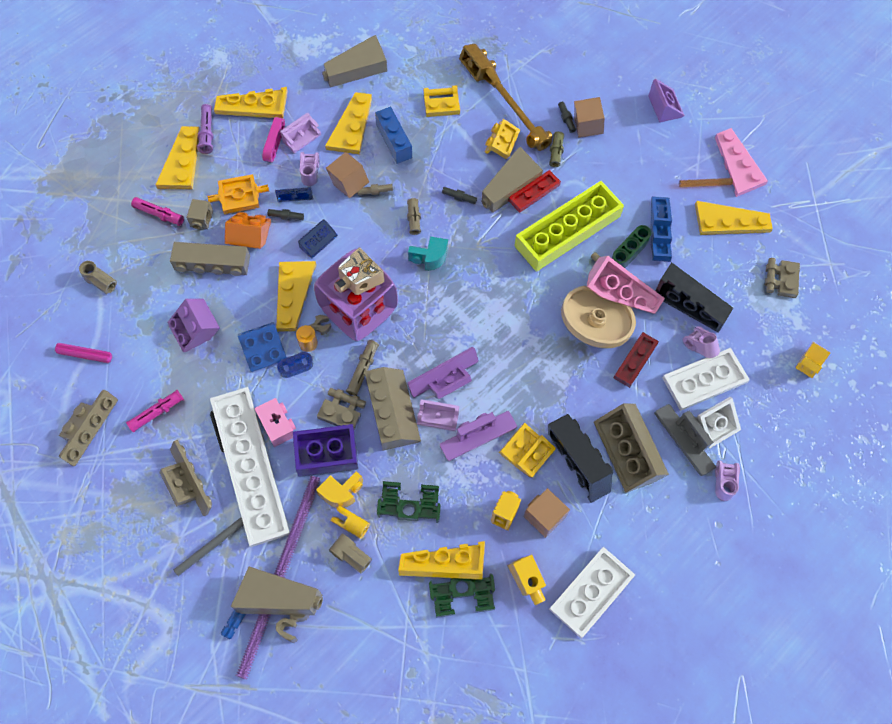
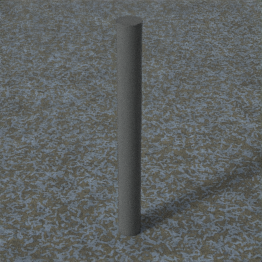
[173,517,244,576]

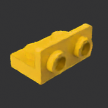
[484,119,520,159]

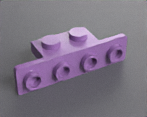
[407,347,479,399]
[440,411,517,461]

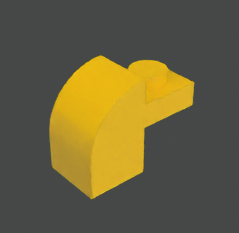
[795,342,830,378]
[316,471,363,508]

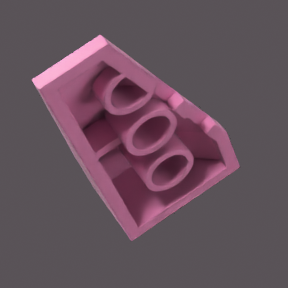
[587,256,665,314]

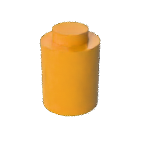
[296,325,318,352]

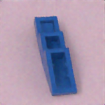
[651,196,672,262]

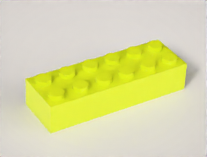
[514,181,624,272]

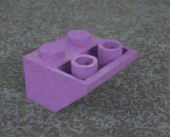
[167,299,220,352]

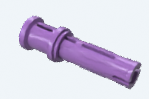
[197,104,213,154]

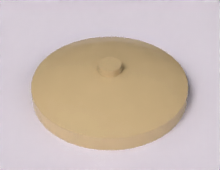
[561,286,636,348]

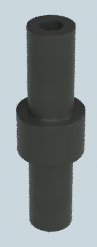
[558,101,576,133]
[442,187,477,204]
[267,209,304,221]

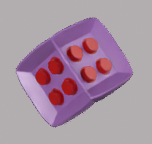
[314,249,398,341]

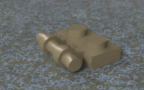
[765,258,800,298]
[317,388,366,430]

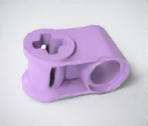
[300,152,320,186]
[683,326,720,358]
[715,460,740,501]

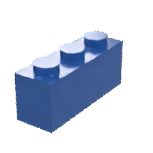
[375,106,412,164]

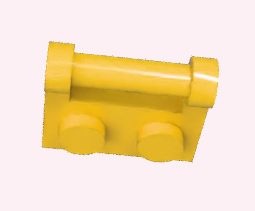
[423,85,460,117]

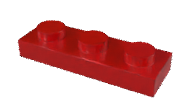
[508,170,561,213]

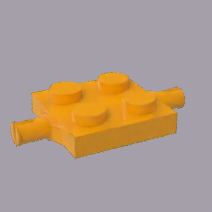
[207,174,269,214]

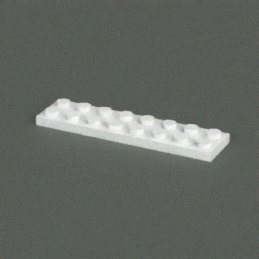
[210,387,290,547]

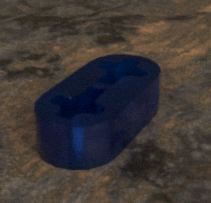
[277,352,314,378]

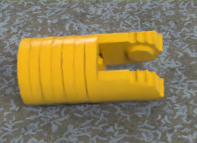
[330,505,370,539]

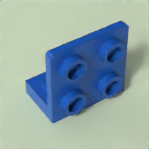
[238,322,287,372]

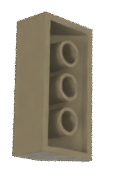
[365,367,421,451]
[594,403,669,493]

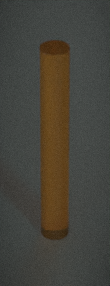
[679,178,733,187]

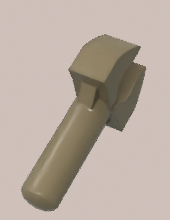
[295,315,332,335]

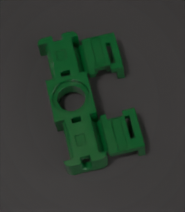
[377,481,441,523]
[429,573,495,618]

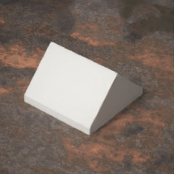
[696,397,741,448]

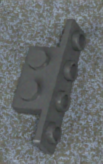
[654,404,716,476]

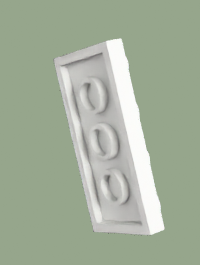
[662,348,750,411]
[549,547,635,639]

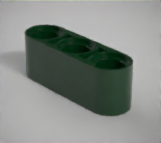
[612,225,651,268]

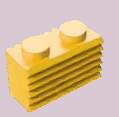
[491,491,521,530]

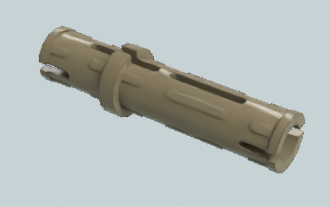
[346,340,379,396]

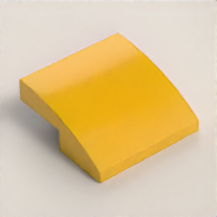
[499,423,556,478]

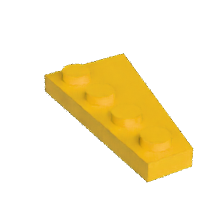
[214,87,288,118]
[325,92,372,154]
[155,126,200,189]
[695,201,773,235]
[276,261,317,332]
[398,541,485,579]

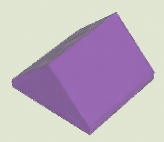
[648,79,685,123]

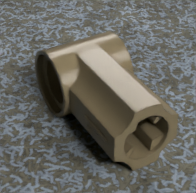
[79,261,117,294]
[329,533,372,574]

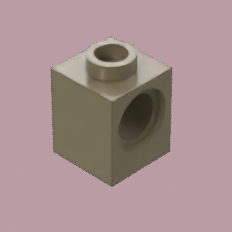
[186,199,213,229]

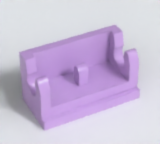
[280,113,321,153]
[417,399,459,431]

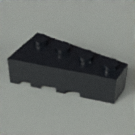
[655,262,733,333]
[548,414,613,503]

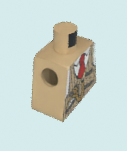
[334,247,384,295]

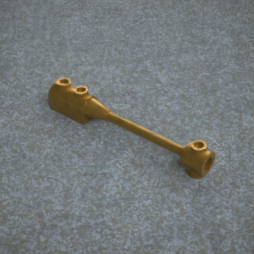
[459,44,553,151]

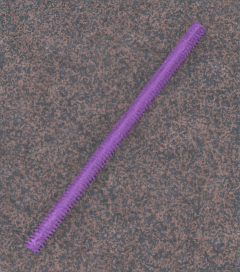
[236,476,321,679]

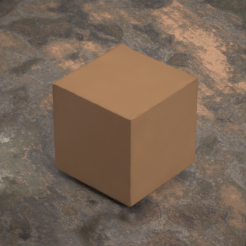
[574,97,605,138]
[326,152,369,198]
[524,488,570,538]

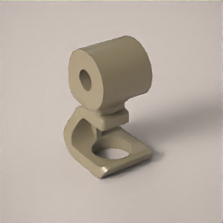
[276,615,310,643]

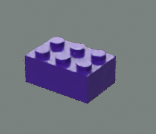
[293,424,358,477]

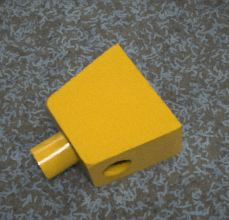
[507,554,546,605]

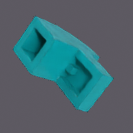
[408,236,448,271]

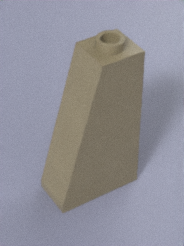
[322,35,387,87]
[481,147,543,213]
[231,566,323,615]

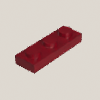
[613,332,659,388]

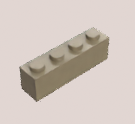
[170,242,250,276]

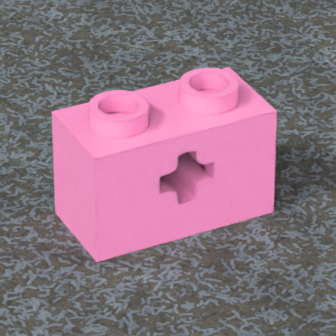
[254,398,296,447]

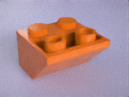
[225,212,271,249]

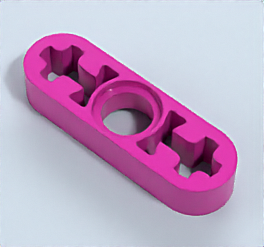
[262,117,285,162]

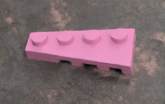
[715,128,768,197]

